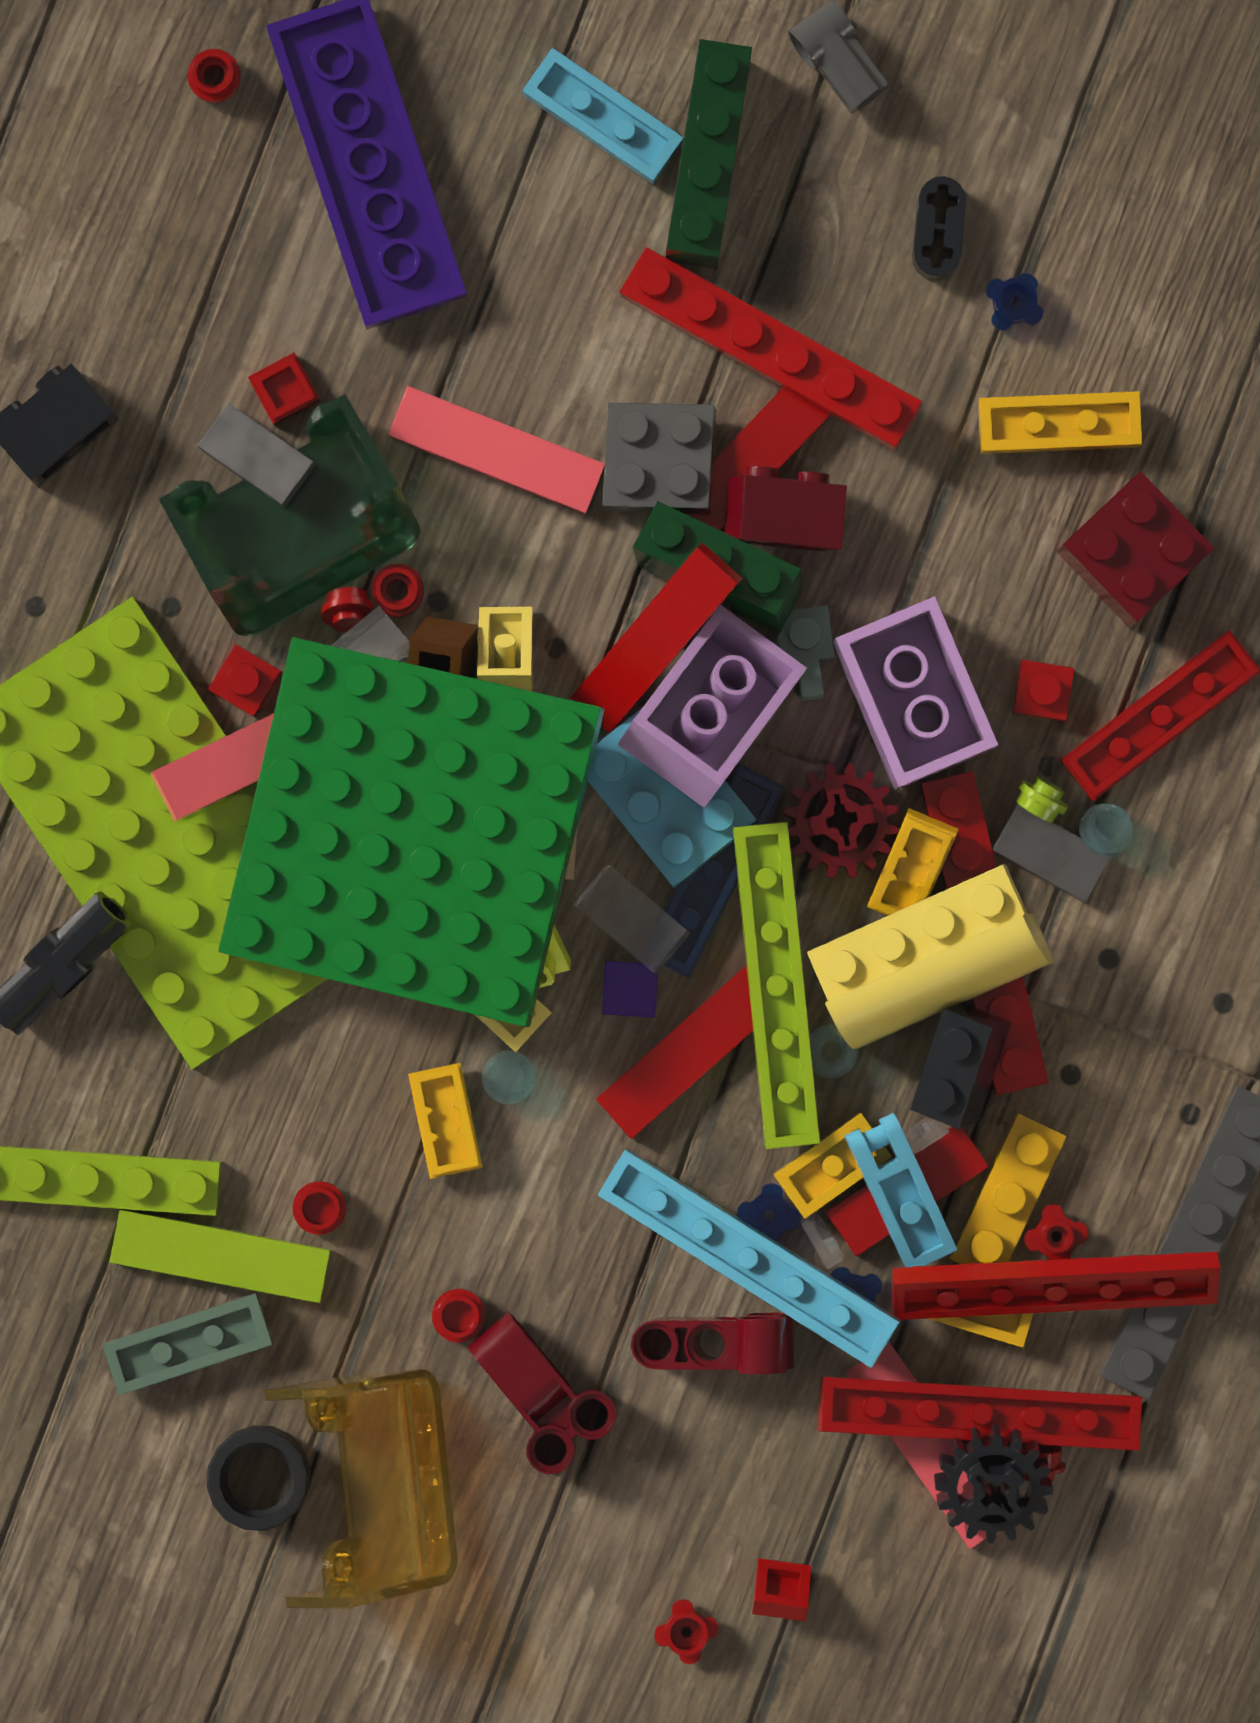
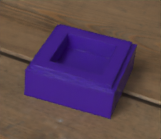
[602,961,659,1018]

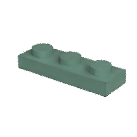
[102,1292,274,1395]

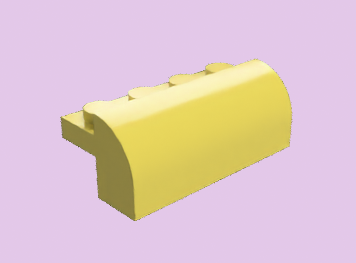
[807,864,1055,1049]

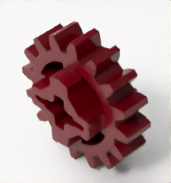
[783,763,899,879]

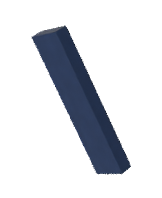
[642,764,786,978]

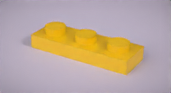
[978,391,1142,454]
[949,1113,1067,1264]

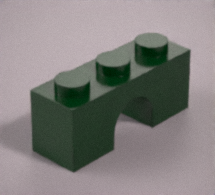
[633,501,804,634]

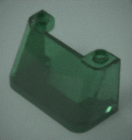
[159,394,421,636]

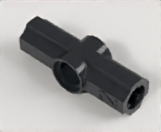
[0,891,132,1035]

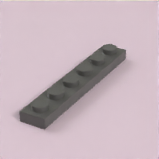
[1099,1086,1260,1400]

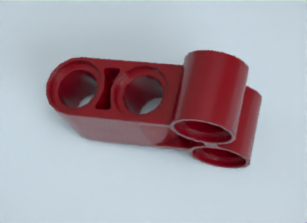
[467,1312,617,1475]
[631,1312,794,1374]

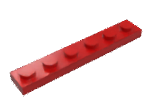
[619,247,923,451]
[920,771,1049,1095]
[892,1252,1220,1320]
[817,1377,1142,1451]

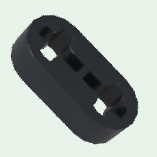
[912,176,966,281]

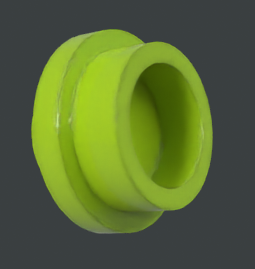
[1016,776,1068,823]

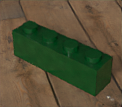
[666,39,752,269]

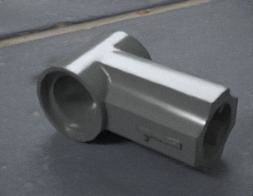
[787,0,889,114]

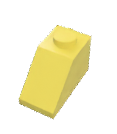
[477,607,533,692]

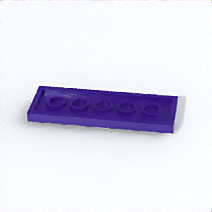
[266,0,467,330]

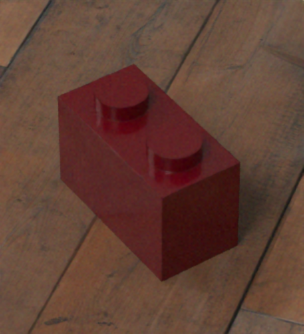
[724,466,847,552]

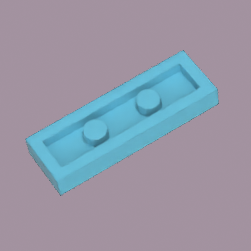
[522,48,684,185]

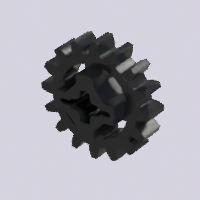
[934,1424,1053,1544]

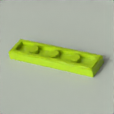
[109,1209,332,1303]

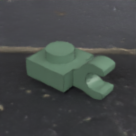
[777,605,835,702]

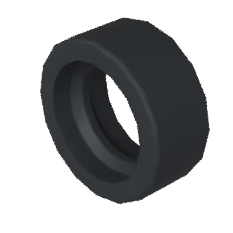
[206,1425,311,1531]

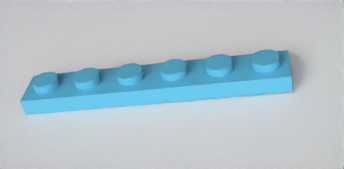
[598,1149,901,1368]

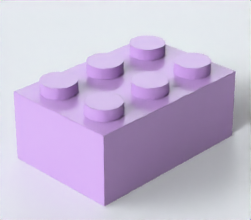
[833,596,998,790]
[617,605,807,808]

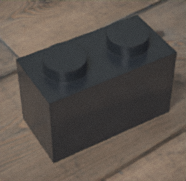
[0,363,119,488]
[910,1003,1012,1129]

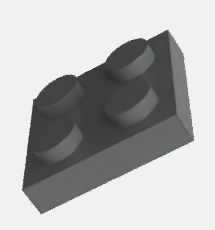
[602,403,717,514]

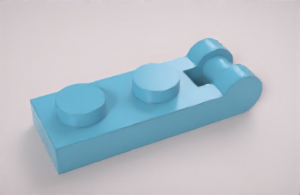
[844,1113,957,1267]

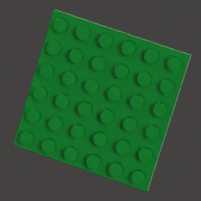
[218,637,605,1027]

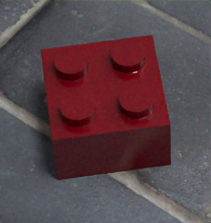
[1056,471,1215,628]

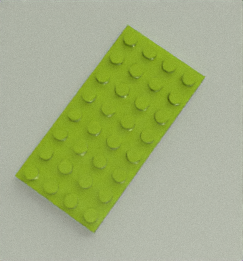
[0,596,328,1070]

